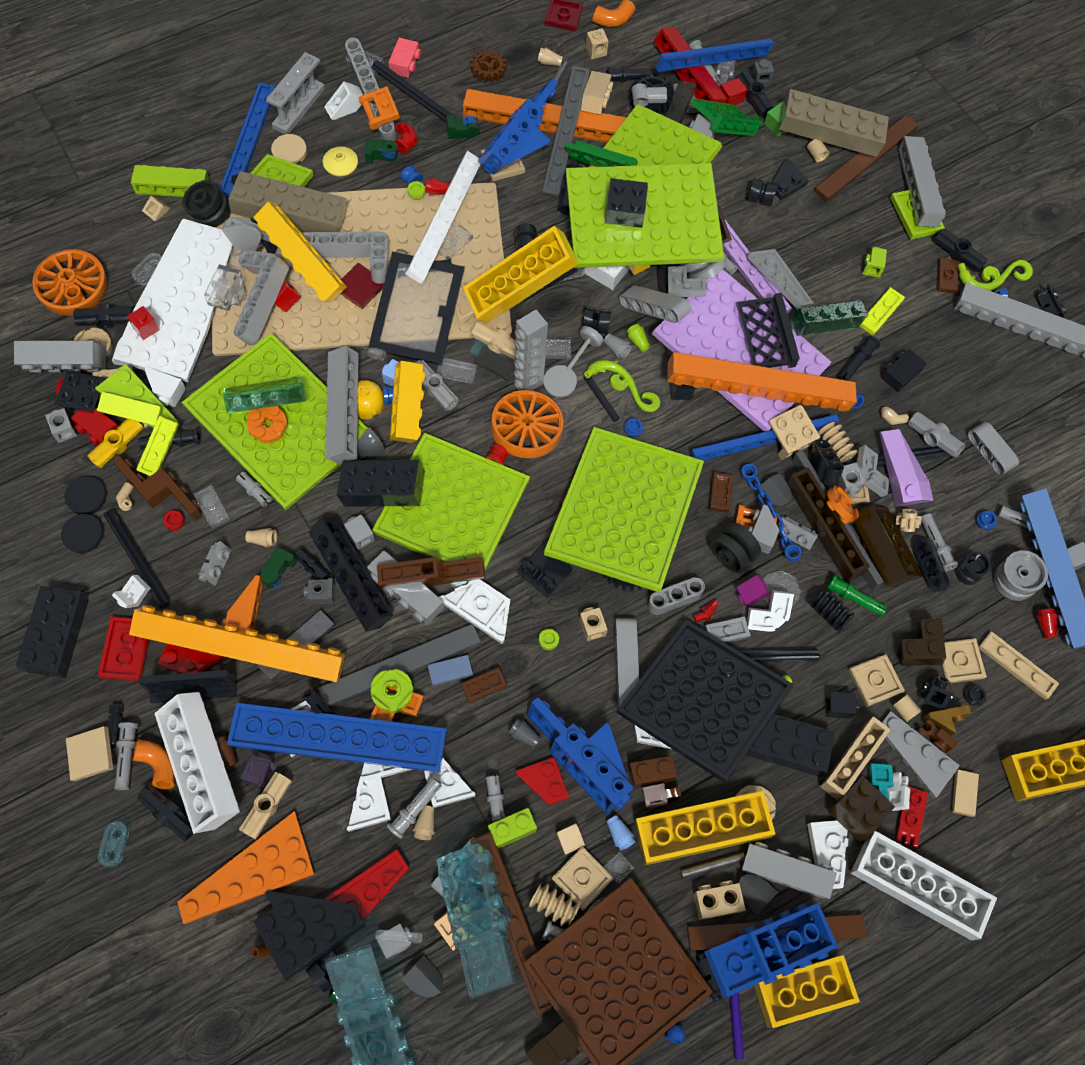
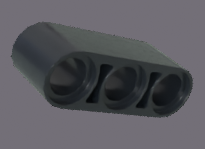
[809,440,844,487]

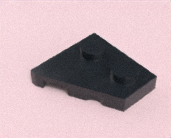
[773,158,809,201]

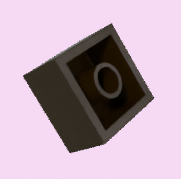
[828,776,895,843]

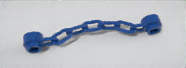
[741,464,801,562]

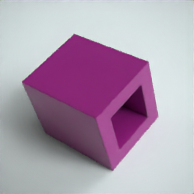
[737,575,772,606]

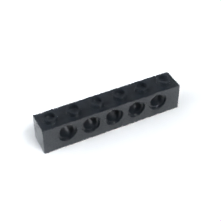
[309,516,393,632]

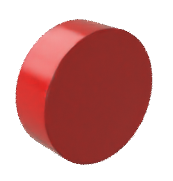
[163,510,185,531]

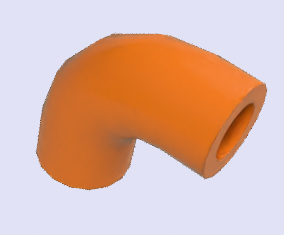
[592,0,635,27]
[133,739,176,789]

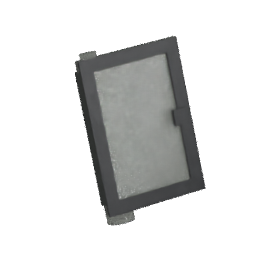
[367,249,465,366]

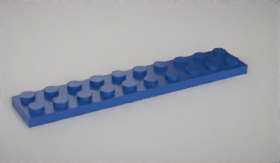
[227,703,447,773]

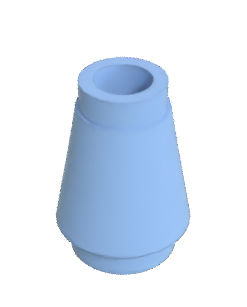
[607,816,635,850]

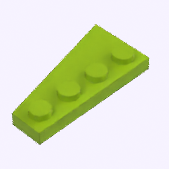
[95,364,179,429]

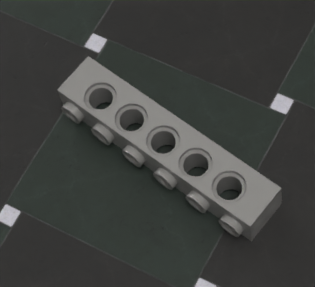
[513,310,548,391]

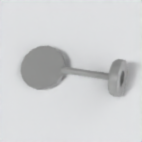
[544,326,604,397]

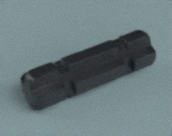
[107,704,123,746]

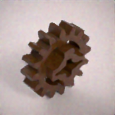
[470,48,507,82]

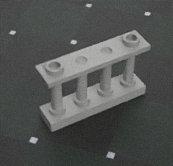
[266,52,325,134]

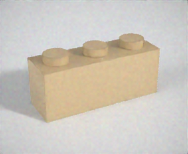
[581,71,613,114]

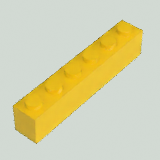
[254,201,347,302]

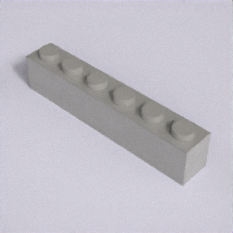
[898,136,946,227]
[325,346,358,464]

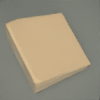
[142,196,170,221]
[556,824,585,855]

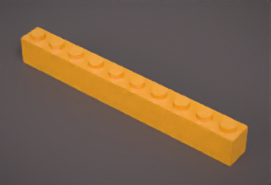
[129,605,345,682]

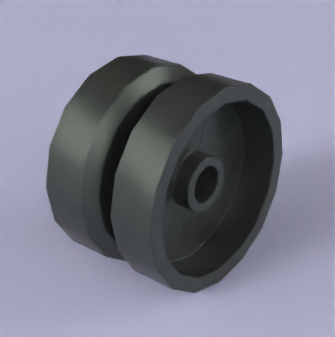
[182,180,230,227]
[710,522,762,574]

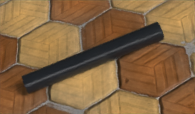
[584,376,620,422]

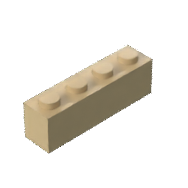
[820,716,891,800]

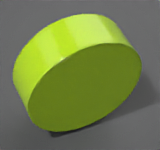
[407,181,425,200]
[539,629,559,650]

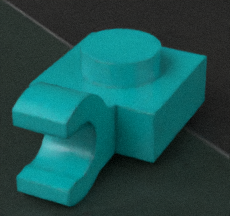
[869,764,894,800]

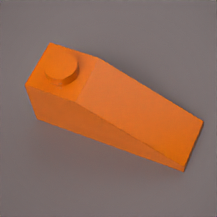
[222,575,264,631]

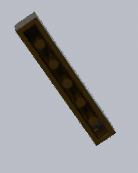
[787,467,870,583]

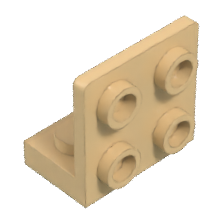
[769,405,821,460]

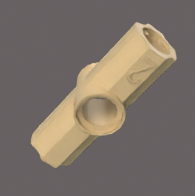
[471,321,515,360]
[239,772,292,840]

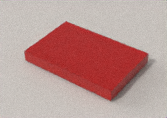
[98,616,150,681]

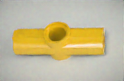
[87,419,144,468]

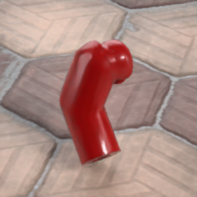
[396,122,418,143]

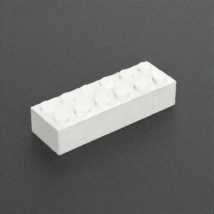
[154,692,240,834]
[851,831,997,941]

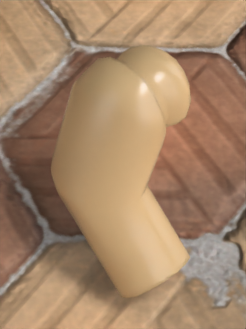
[881,407,909,425]
[116,482,134,511]

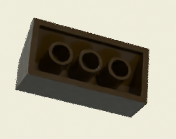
[854,505,923,587]

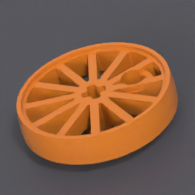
[32,249,108,316]
[490,390,563,458]

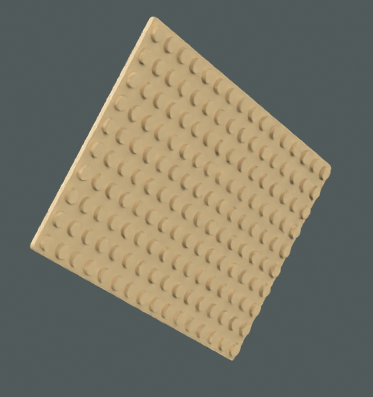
[212,183,512,356]

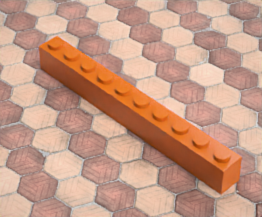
[463,89,627,143]
[667,352,857,411]

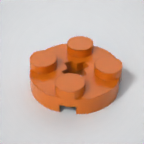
[247,404,288,443]
[827,486,859,524]

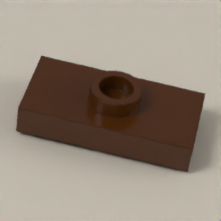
[938,258,958,294]
[709,472,733,513]
[461,667,507,704]

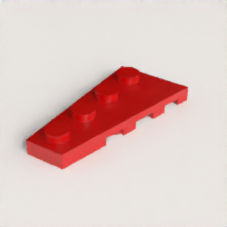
[324,850,409,941]

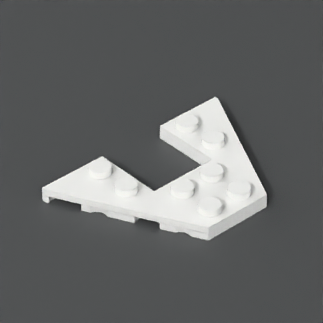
[347,758,475,832]

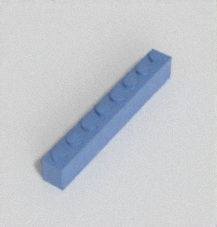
[1020,489,1085,649]

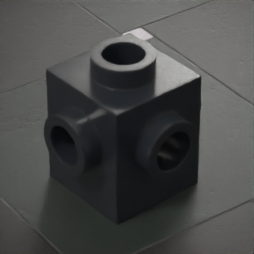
[921,674,954,710]

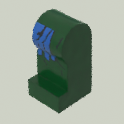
[447,115,480,140]
[365,139,398,164]
[261,547,297,588]

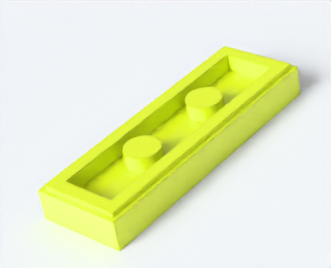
[858,287,905,336]
[97,392,162,426]
[136,416,179,476]

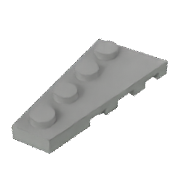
[747,249,814,310]
[882,711,960,799]

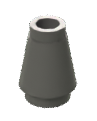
[508,718,541,748]

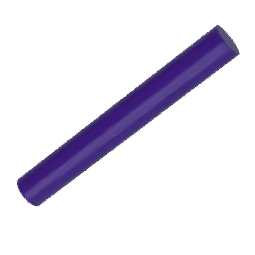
[730,992,744,1059]

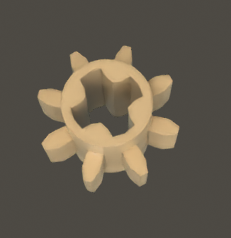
[896,509,922,532]

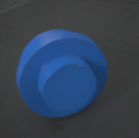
[624,418,643,437]
[977,511,997,530]

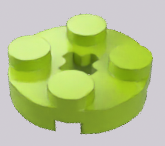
[371,669,414,713]

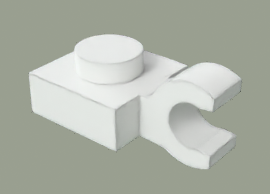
[888,772,910,811]

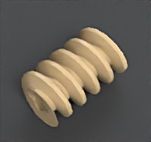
[818,422,858,464]
[529,884,580,927]

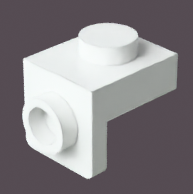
[112,575,151,608]

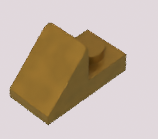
[922,705,971,737]

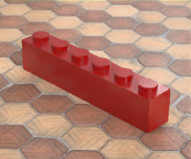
[654,28,728,103]

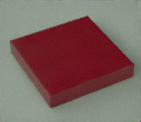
[544,0,584,32]
[341,263,384,309]

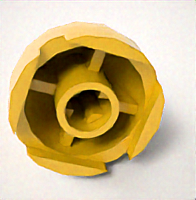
[358,380,385,419]

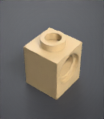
[586,28,608,59]
[579,607,607,642]

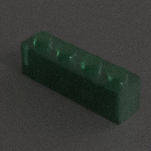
[790,300,868,336]
[223,377,306,413]

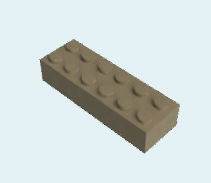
[779,89,889,157]
[229,171,347,232]

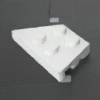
[439,579,510,644]

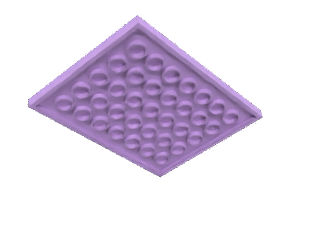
[652,269,831,432]

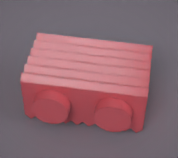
[389,38,421,78]

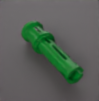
[826,574,887,617]

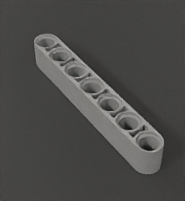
[345,38,397,141]

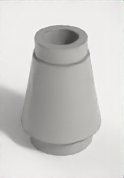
[604,334,632,358]

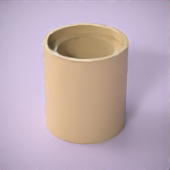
[807,139,829,162]
[893,694,921,722]

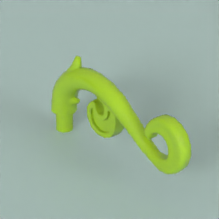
[957,260,1033,291]
[584,360,661,412]

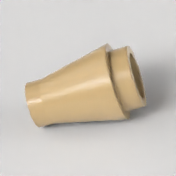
[537,47,563,67]
[245,528,278,548]
[413,806,435,840]

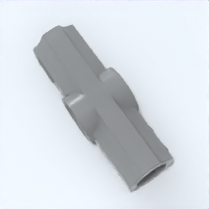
[416,360,459,411]
[908,412,966,458]

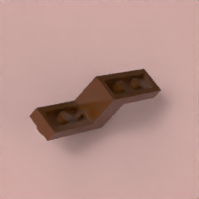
[112,455,202,522]
[377,557,486,587]

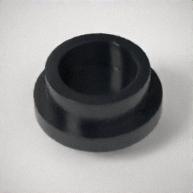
[965,686,986,706]

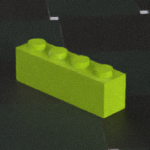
[131,165,210,197]

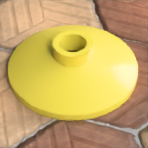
[323,147,358,176]

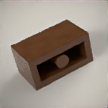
[628,756,677,789]

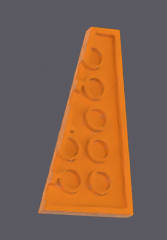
[178,811,315,924]

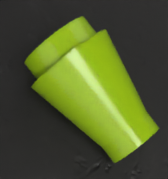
[626,323,651,352]

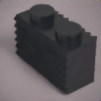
[882,349,927,392]

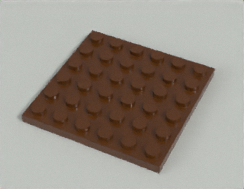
[522,878,713,1065]

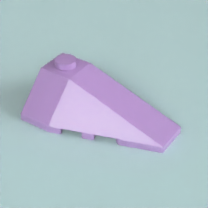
[880,429,933,507]

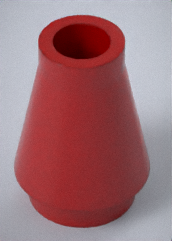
[425,177,450,195]
[1036,609,1057,639]

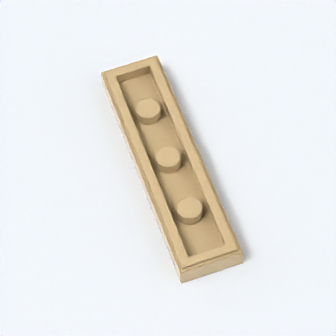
[978,631,1059,700]

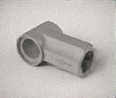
[632,83,667,107]

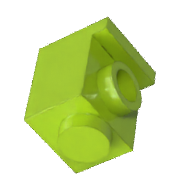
[862,247,887,278]

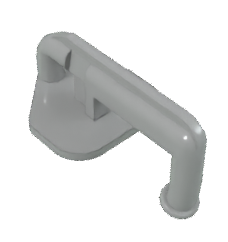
[222,217,283,259]

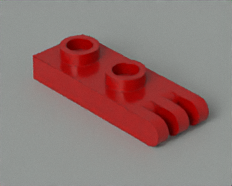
[894,786,928,849]

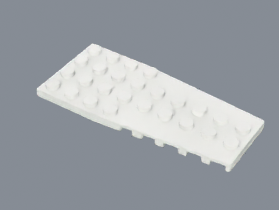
[113,219,233,382]

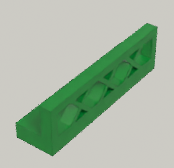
[565,140,638,167]

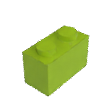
[488,808,537,849]

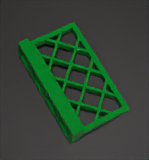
[690,99,763,136]

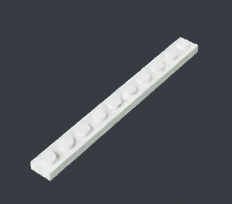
[405,151,480,284]

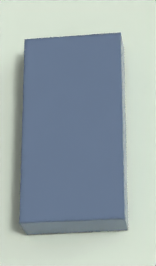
[428,655,473,686]

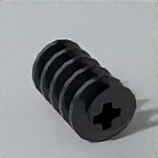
[809,589,855,633]

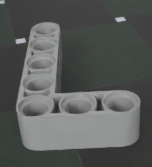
[302,232,389,284]
[234,250,289,345]

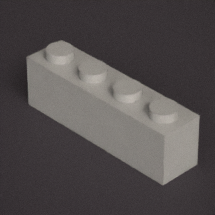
[367,551,444,625]
[742,842,837,900]

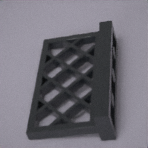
[736,293,800,368]
[138,670,237,703]

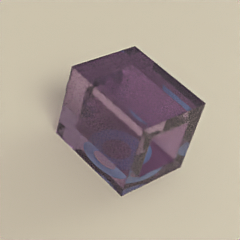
[241,753,274,789]

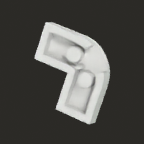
[747,590,794,631]

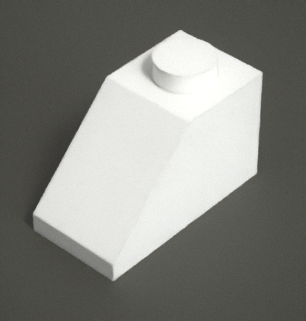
[325,82,363,120]
[145,367,186,407]

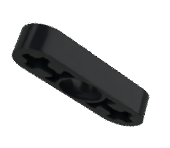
[913,537,950,592]

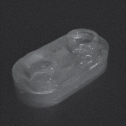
[132,253,162,285]

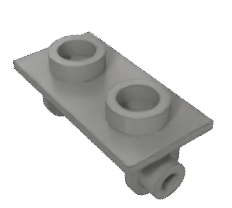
[778,516,818,550]
[198,541,232,586]

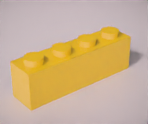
[390,361,425,443]

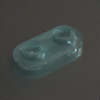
[98,821,129,867]

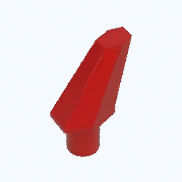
[693,598,718,623]

